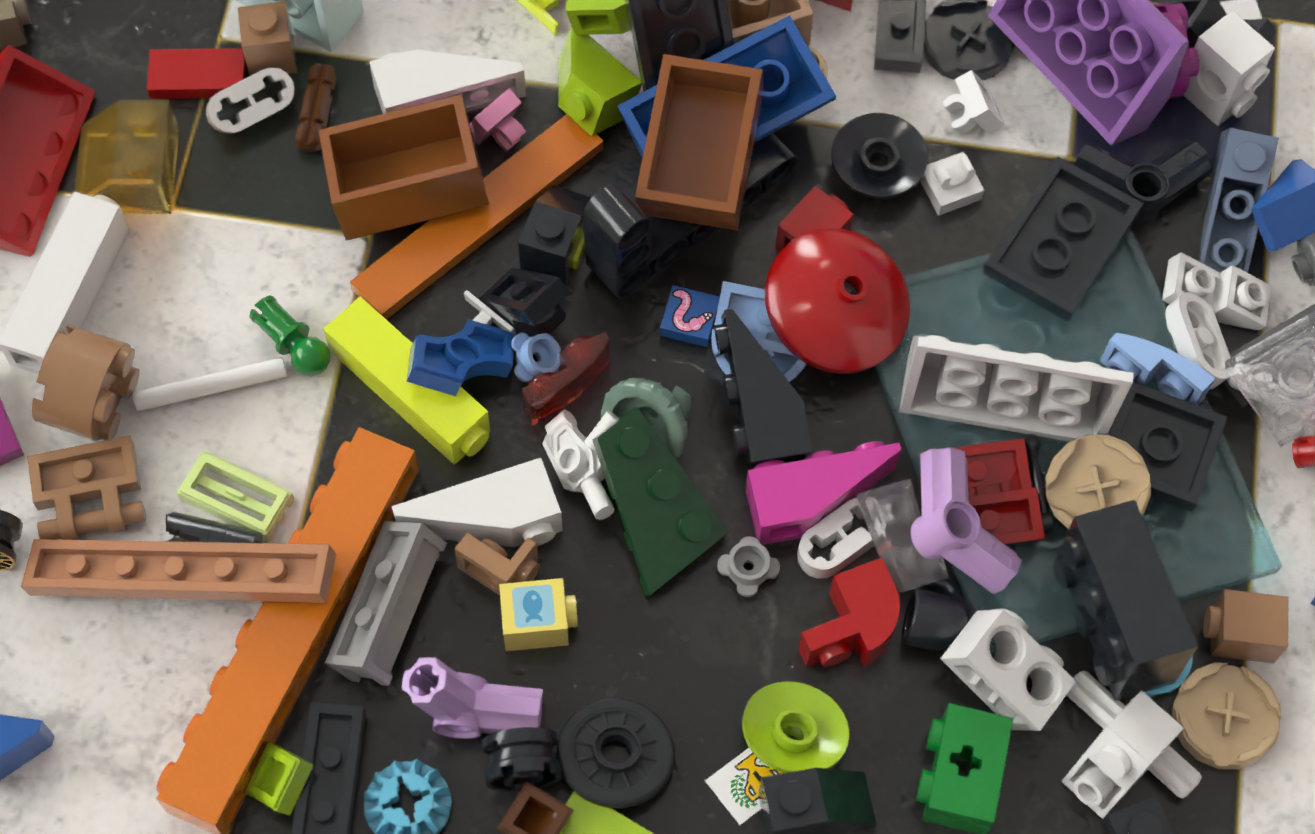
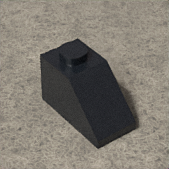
[518,186,592,285]
[758,768,877,834]

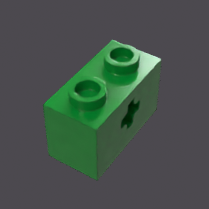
[916,703,1013,834]

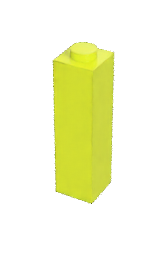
[323,297,491,465]

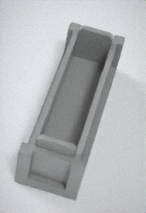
[325,521,447,686]

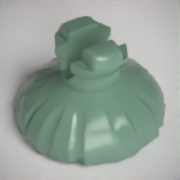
[601,378,692,460]

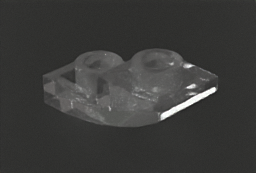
[857,479,949,592]

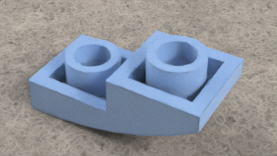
[1100,333,1215,406]

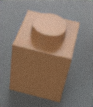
[238,1,297,76]
[1203,589,1288,664]

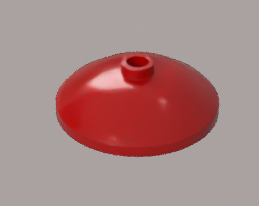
[765,228,910,374]

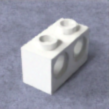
[940,609,1076,731]

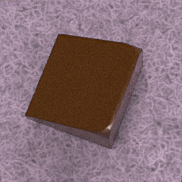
[497,782,574,834]

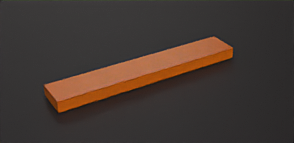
[350,114,604,320]

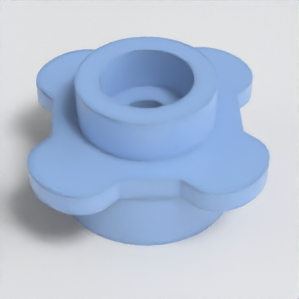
[511,333,562,383]

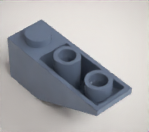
[1198,128,1279,273]

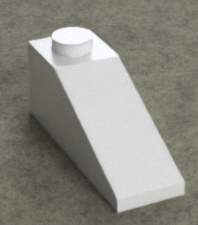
[370,49,526,114]
[391,458,563,547]

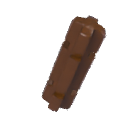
[295,64,337,153]

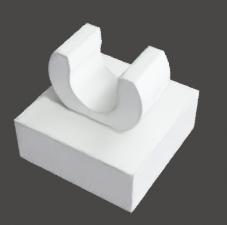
[942,70,1005,134]
[920,152,985,216]

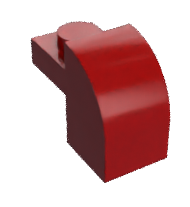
[798,557,900,668]

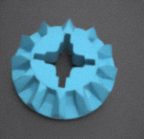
[364,759,451,834]

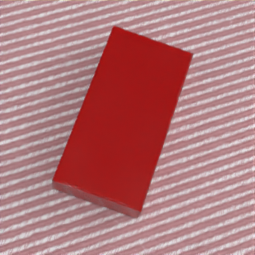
[147,48,247,99]

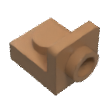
[455,533,540,595]

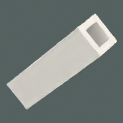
[0,192,130,374]

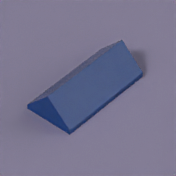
[618,15,836,159]

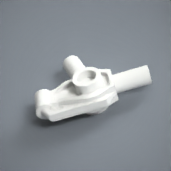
[542,410,619,520]

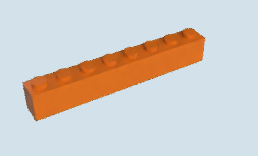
[156,427,419,834]

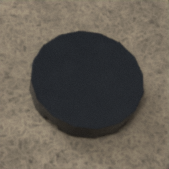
[923,0,1015,81]

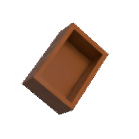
[635,54,764,230]
[318,94,489,241]

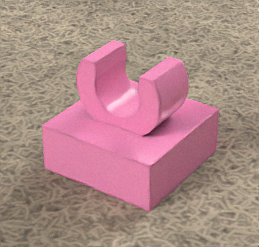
[470,88,526,152]

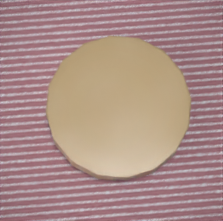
[1046,434,1151,529]
[1171,663,1282,770]

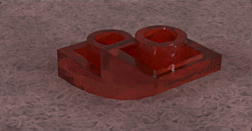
[521,332,610,426]

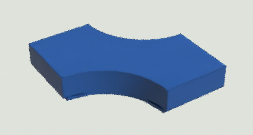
[407,319,515,396]

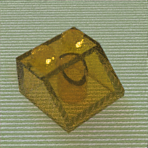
[74,100,179,214]

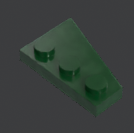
[592,407,729,596]

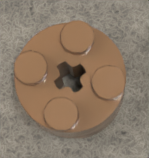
[32,324,140,441]

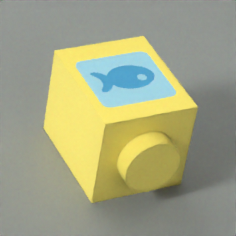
[499,578,578,651]

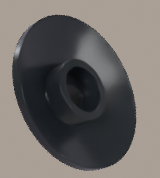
[831,113,928,199]

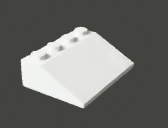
[899,335,1134,442]

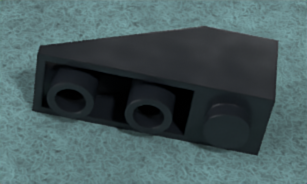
[714,309,813,466]

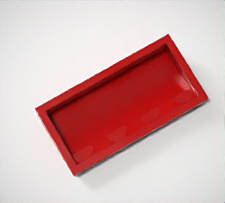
[0,45,96,257]

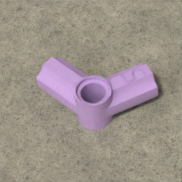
[911,447,1022,594]
[402,657,543,739]

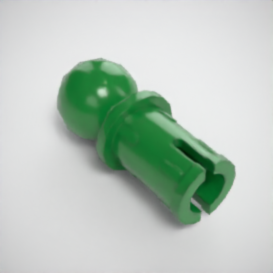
[249,295,330,377]

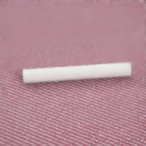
[133,357,287,412]

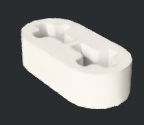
[206,68,295,134]
[797,497,886,579]

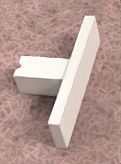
[464,290,516,335]

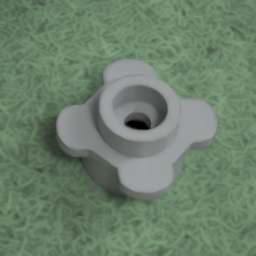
[717,536,780,597]

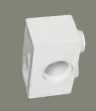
[1184,10,1275,126]

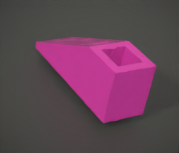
[745,441,901,545]

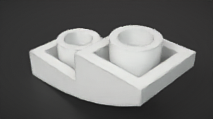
[1162,252,1272,330]

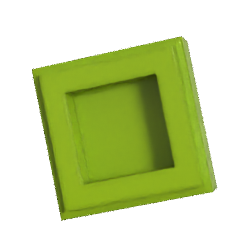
[245,742,314,816]

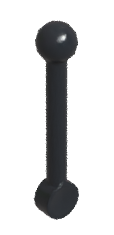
[1022,434,1053,534]

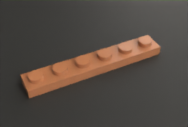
[21,539,336,603]

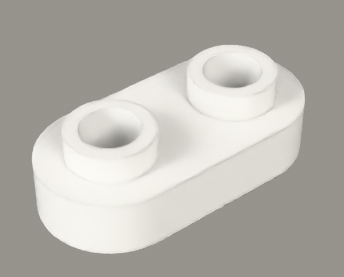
[1165,293,1233,389]

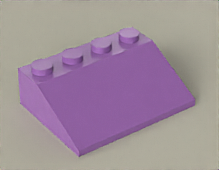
[988,0,1189,146]

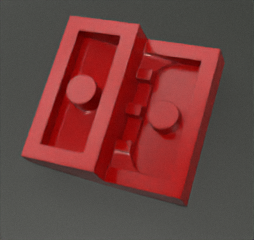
[920,438,1045,545]

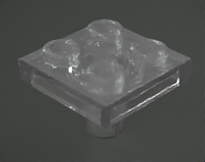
[1225,311,1315,447]

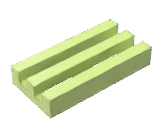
[176,451,294,542]

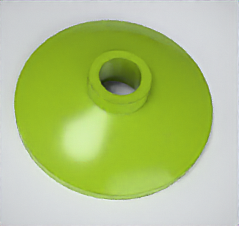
[742,681,849,773]

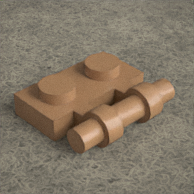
[27,435,146,540]

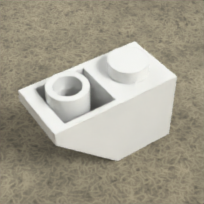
[1061,691,1184,819]

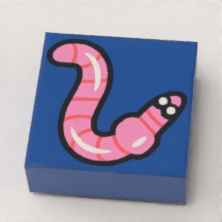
[660,285,720,347]

